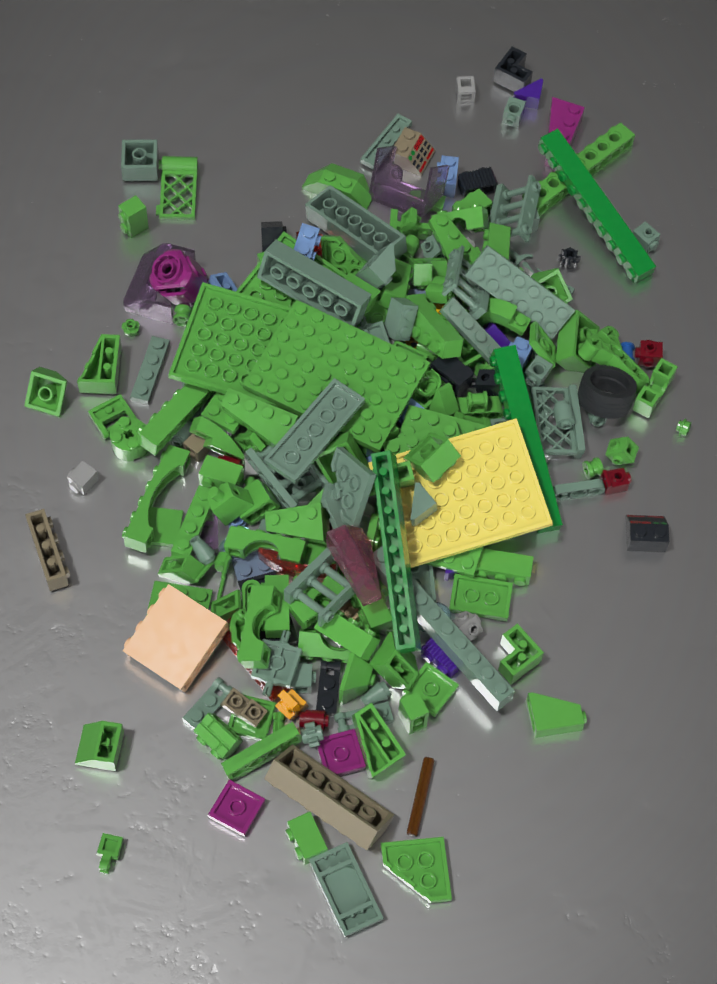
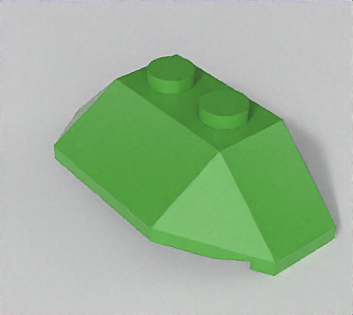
[302,163,373,210]

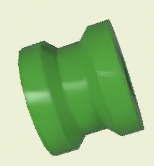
[173,304,192,327]
[582,457,604,479]

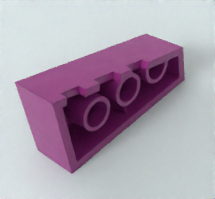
[545,97,585,167]

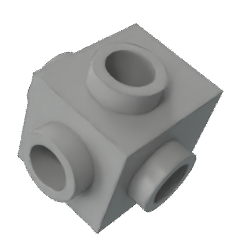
[452,611,483,641]

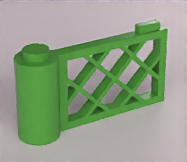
[156,156,198,220]

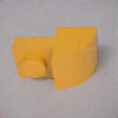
[275,689,309,720]

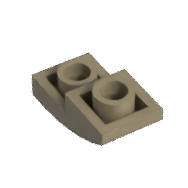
[220,687,267,727]

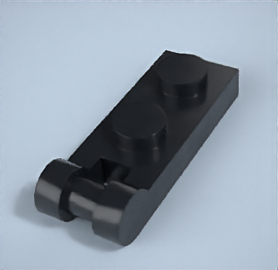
[316,659,341,716]

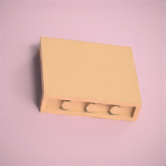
[123,584,229,693]

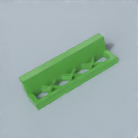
[221,721,302,782]

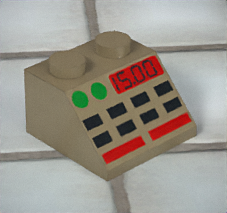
[390,127,435,177]

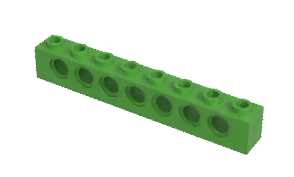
[522,122,635,216]

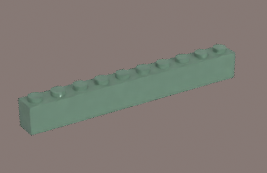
[368,546,515,711]

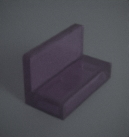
[200,514,219,557]

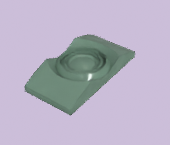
[309,842,384,937]

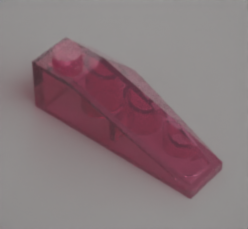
[326,525,382,607]

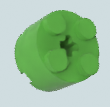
[110,416,148,461]

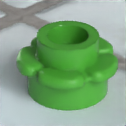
[122,319,140,336]
[676,419,692,436]

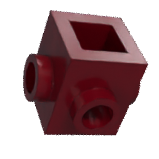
[635,340,663,367]

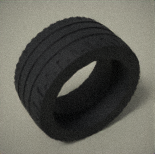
[578,365,637,419]

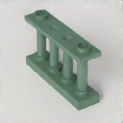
[488,175,541,242]
[442,245,490,320]
[245,446,328,508]
[284,538,374,627]

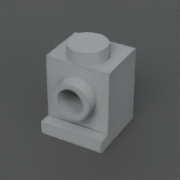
[456,76,476,104]

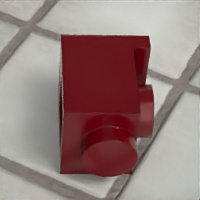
[600,468,631,495]

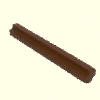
[407,757,434,837]

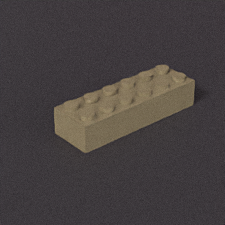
[264,744,395,850]

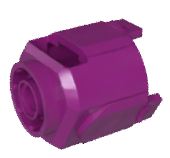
[149,249,209,307]

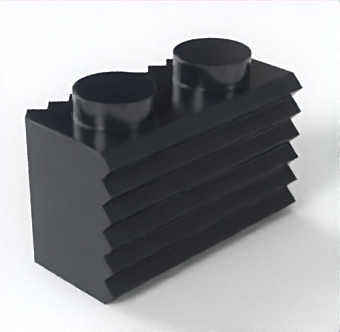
[457,167,498,199]

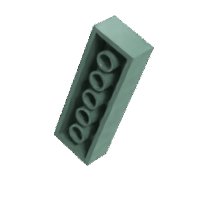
[305,185,407,261]
[257,239,372,327]

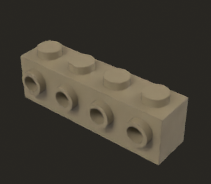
[25,509,70,591]

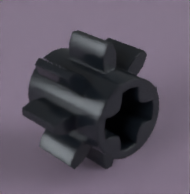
[558,247,581,270]

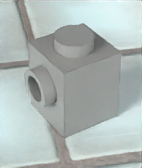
[68,461,99,496]

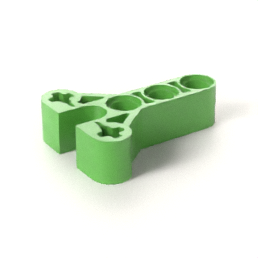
[578,326,650,394]

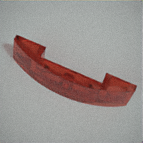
[258,548,336,579]

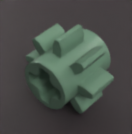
[300,721,324,748]

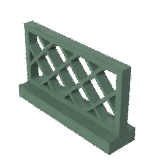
[530,384,586,459]

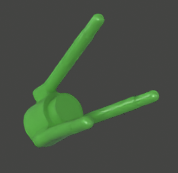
[195,552,232,599]

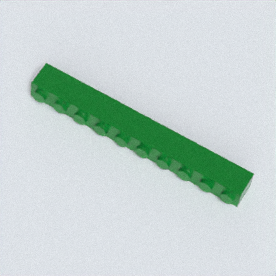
[538,129,656,284]
[489,345,563,534]
[371,450,421,653]

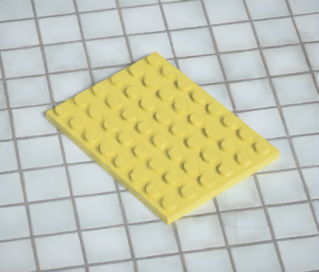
[368,418,553,568]

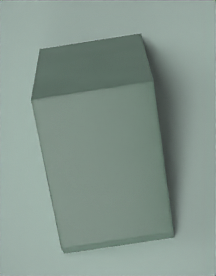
[410,482,438,526]

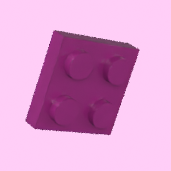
[317,729,366,776]
[208,780,265,837]

